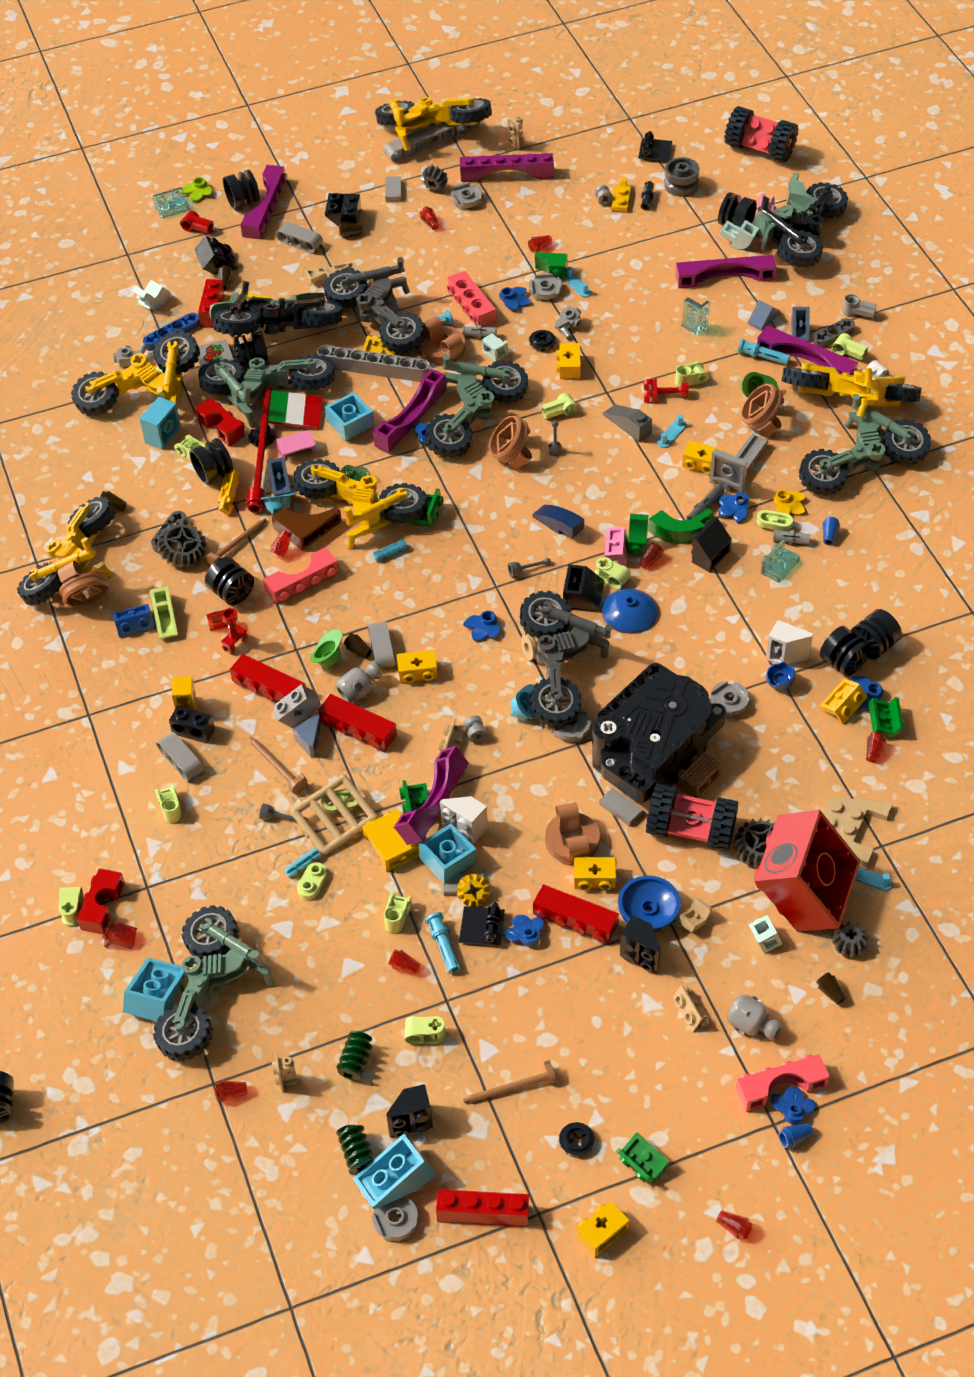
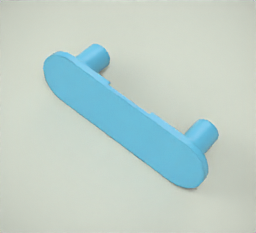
[564,267,591,297]
[657,414,686,448]
[855,867,893,891]

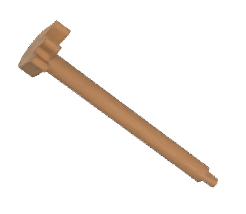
[205,518,267,566]
[249,737,309,794]
[463,1060,556,1103]

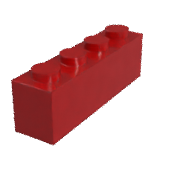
[230,654,306,702]
[318,694,397,751]
[533,884,619,944]
[436,1189,529,1227]

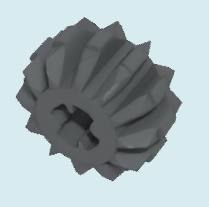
[421,165,448,192]
[832,921,869,958]

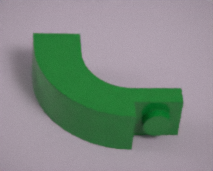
[648,508,713,544]

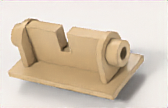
[507,116,523,150]
[438,719,465,752]
[673,985,709,1032]
[272,1053,297,1093]

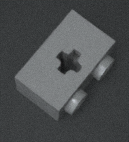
[273,684,321,728]

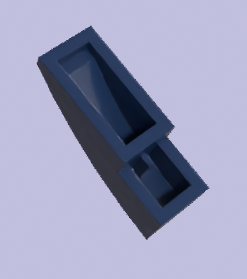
[532,504,585,539]

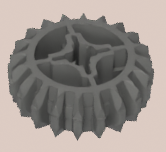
[157,522,207,568]
[734,817,775,869]

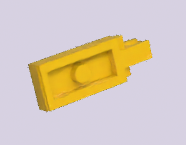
[611,177,631,212]
[218,470,240,516]

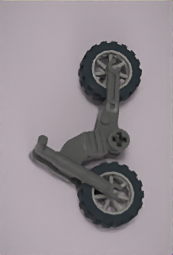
[323,257,425,353]
[520,591,613,728]

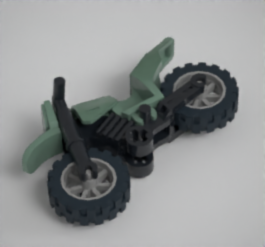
[754,173,848,267]
[209,281,342,337]

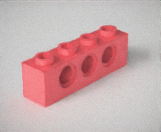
[447,271,496,327]

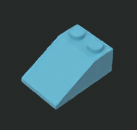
[123,958,185,1022]
[353,1134,437,1209]

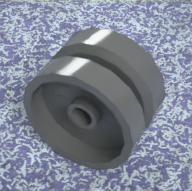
[664,157,700,197]

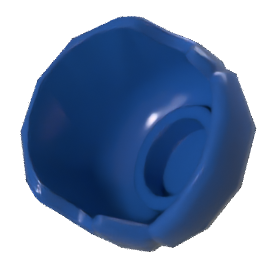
[766,661,795,690]

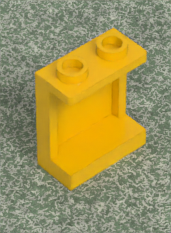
[362,809,419,872]

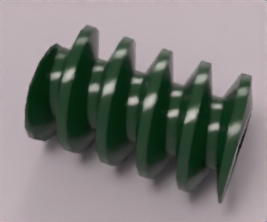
[336,1031,373,1081]
[336,1125,375,1175]

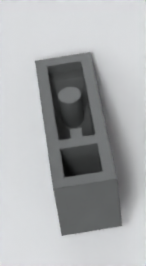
[603,404,652,442]

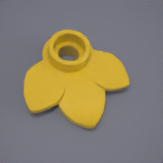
[774,489,806,515]

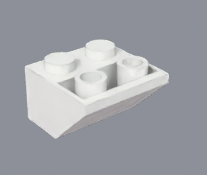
[765,620,813,665]
[440,796,488,845]

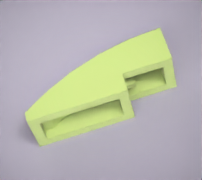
[150,586,178,639]

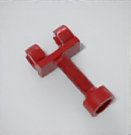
[644,379,689,404]
[221,608,248,654]

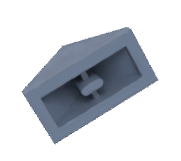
[748,300,781,331]
[790,307,810,341]
[267,457,291,495]
[293,715,321,758]

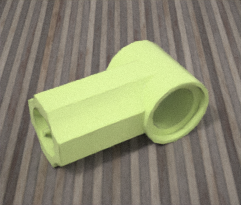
[832,333,869,361]
[541,393,578,419]

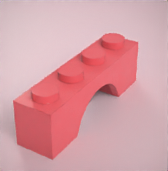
[263,547,339,604]
[736,1054,830,1112]

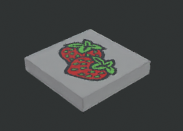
[198,339,234,368]

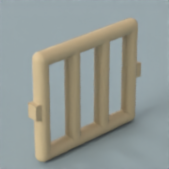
[291,774,378,855]

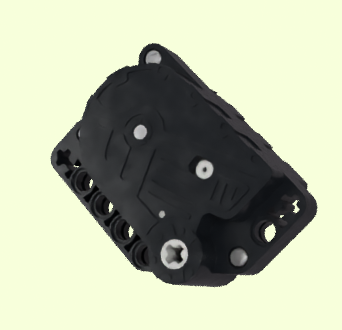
[592,663,726,803]

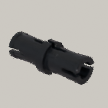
[641,181,654,211]

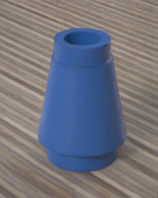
[822,517,840,545]
[778,1123,814,1149]

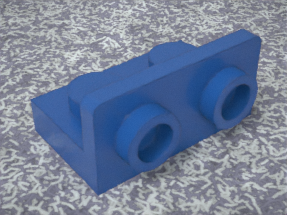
[112,604,155,638]

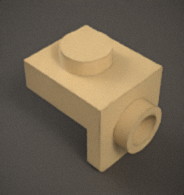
[676,898,712,933]

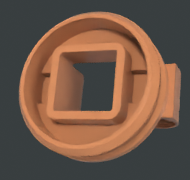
[420,316,465,364]
[741,384,784,437]
[490,415,532,469]
[58,561,110,606]
[545,802,600,864]

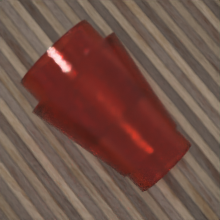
[419,206,440,230]
[528,235,552,252]
[270,529,292,557]
[639,542,664,570]
[866,732,886,763]
[388,949,421,975]
[214,1080,247,1102]
[716,1210,753,1240]

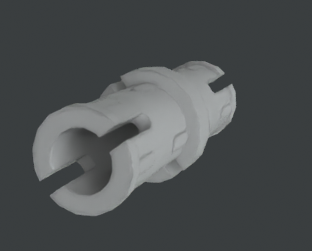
[462,325,497,339]
[773,530,810,545]

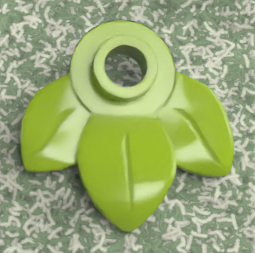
[181,177,212,202]

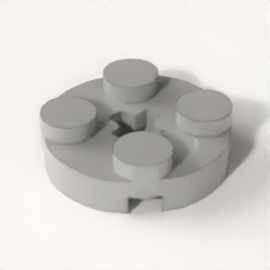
[451,183,482,210]
[529,273,562,301]
[710,682,749,719]
[552,708,591,743]
[372,1197,418,1242]

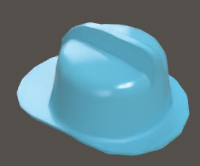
[261,492,298,515]
[511,684,547,720]

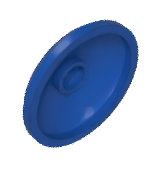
[602,588,658,634]
[618,875,681,931]

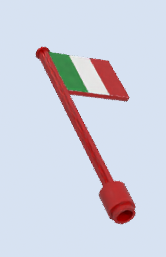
[246,387,323,513]

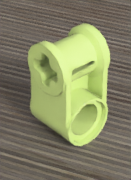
[675,362,709,387]
[174,435,205,461]
[595,557,631,590]
[154,784,182,823]
[59,887,83,927]
[384,892,412,933]
[405,1016,447,1045]

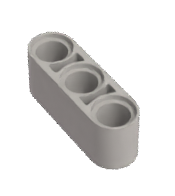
[276,222,323,253]
[368,621,395,669]
[156,732,204,781]

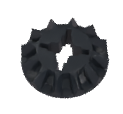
[529,330,556,351]
[248,425,276,447]
[559,1122,595,1157]

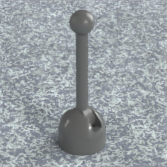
[548,421,562,456]
[508,558,551,577]
[259,803,308,822]

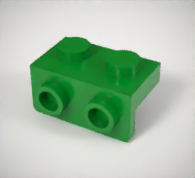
[412,488,444,526]
[868,697,904,739]
[399,780,428,814]
[616,1132,671,1183]

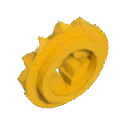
[457,874,490,907]

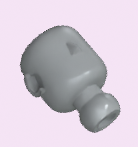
[336,662,383,704]
[727,994,782,1040]

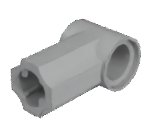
[842,294,877,319]

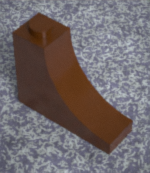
[272,506,342,551]

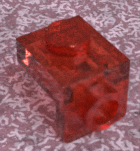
[206,610,236,631]
[102,921,137,949]

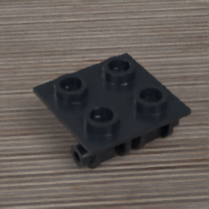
[638,131,672,161]
[459,902,505,946]

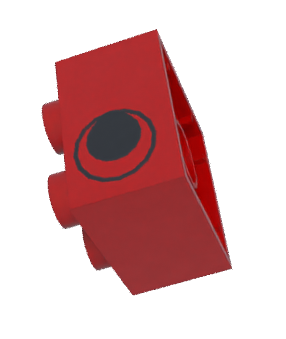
[754,810,861,932]

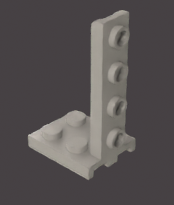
[710,433,769,493]

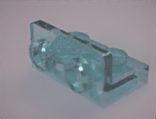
[153,187,190,219]
[681,297,710,335]
[760,540,800,583]

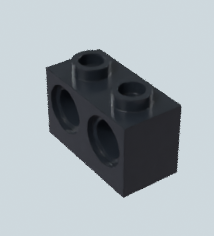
[169,706,215,744]

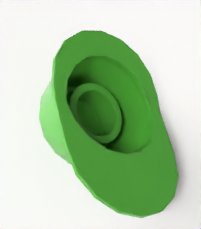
[739,372,779,398]
[310,629,343,671]

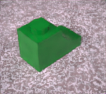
[534,252,568,279]
[627,513,649,555]

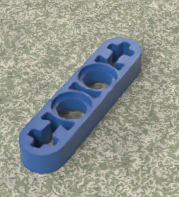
[143,313,200,351]

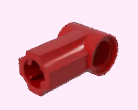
[180,210,214,234]

